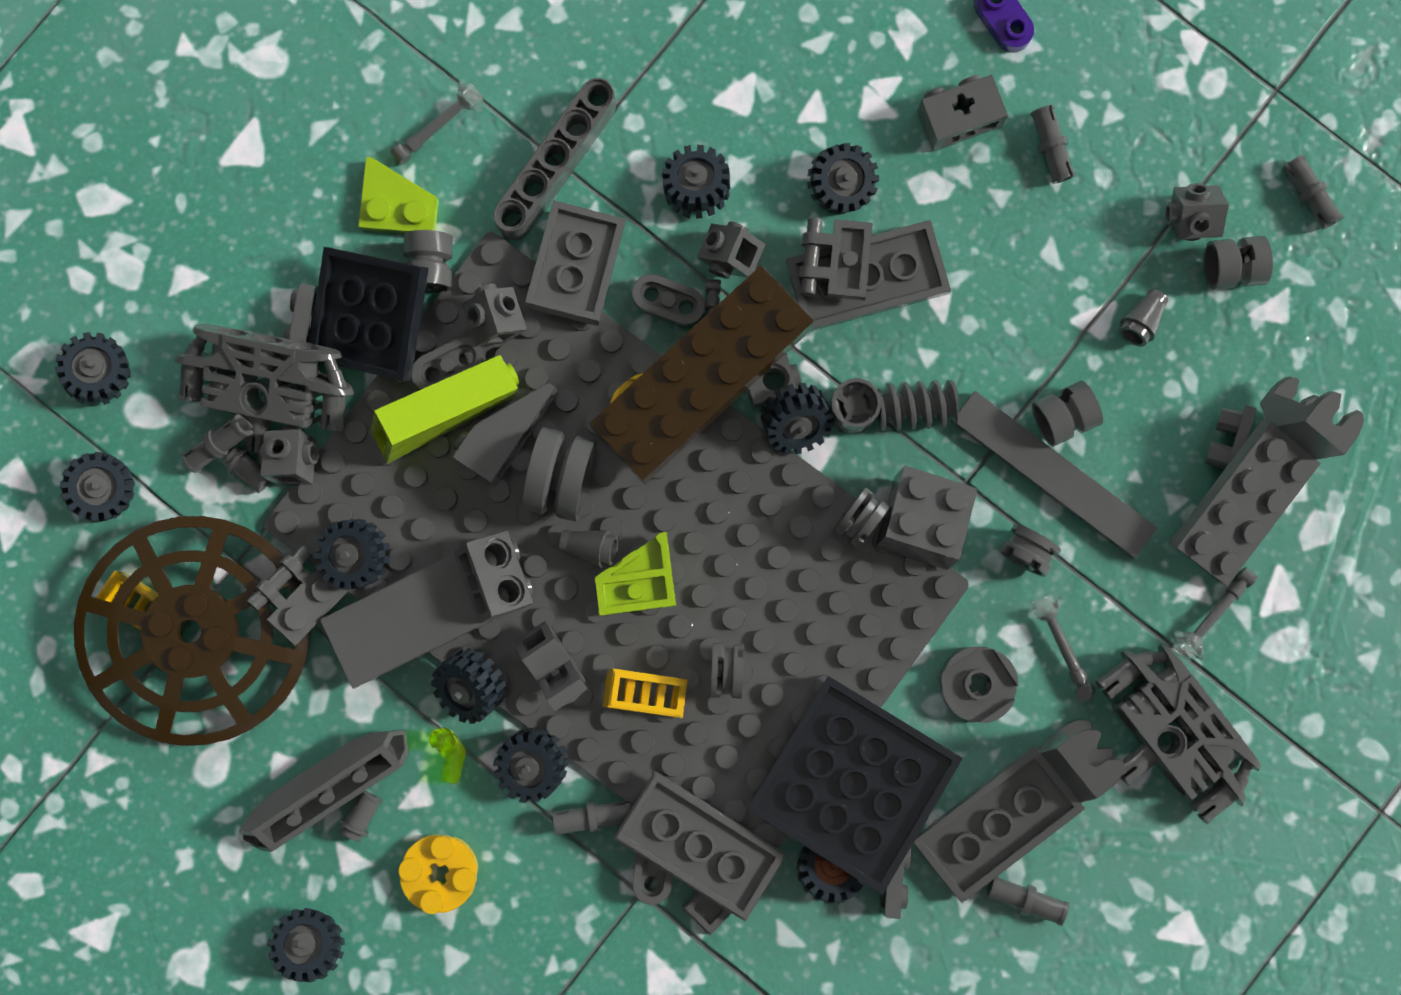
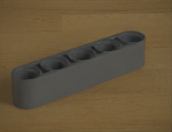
[494,78,616,241]

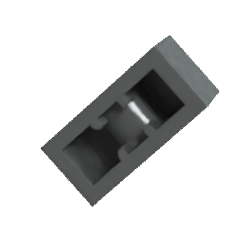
[917,74,1008,152]

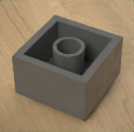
[875,465,978,570]

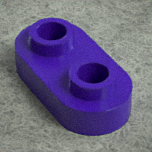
[974,0,1034,53]

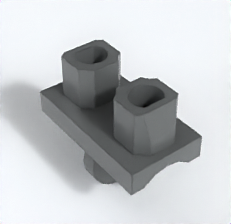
[1206,405,1257,471]

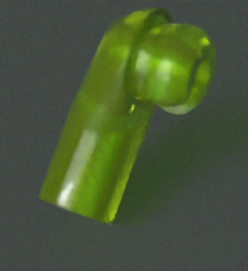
[429,727,466,784]

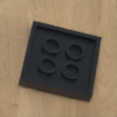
[310,247,429,382]

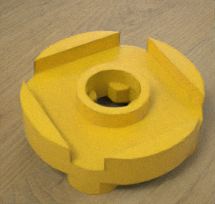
[399,834,478,914]

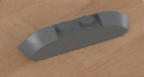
[239,730,409,852]

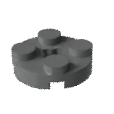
[939,647,1018,723]

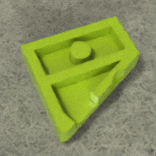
[359,157,439,234]
[595,532,676,616]

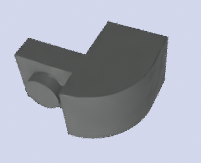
[514,621,588,711]

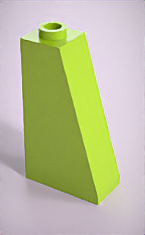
[370,355,519,464]

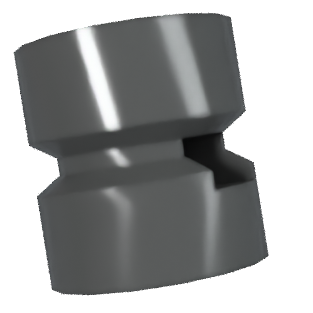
[403,230,453,293]
[1204,236,1273,290]
[829,378,882,434]
[1032,380,1103,447]

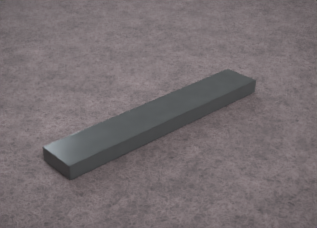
[951,391,1157,559]

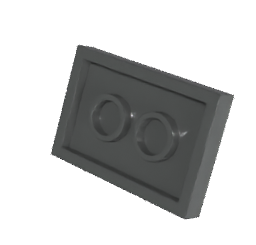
[525,200,626,326]

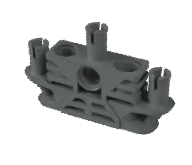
[174,324,354,453]
[1095,644,1261,825]

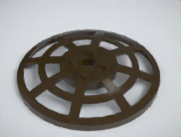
[74,516,311,746]

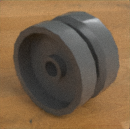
[522,427,597,522]

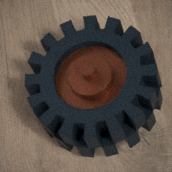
[796,846,864,904]

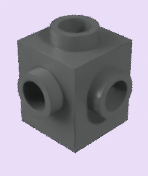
[1165,183,1229,241]
[697,221,766,279]
[462,284,527,346]
[259,425,319,485]

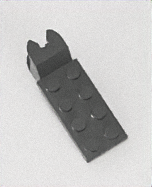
[1169,376,1364,586]
[914,719,1124,903]

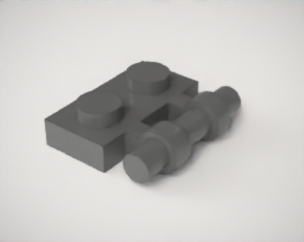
[798,218,873,301]
[246,546,349,646]

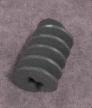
[878,380,958,431]

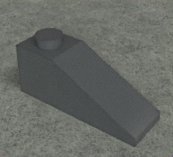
[453,383,559,486]

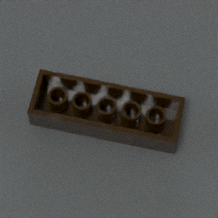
[589,265,815,485]

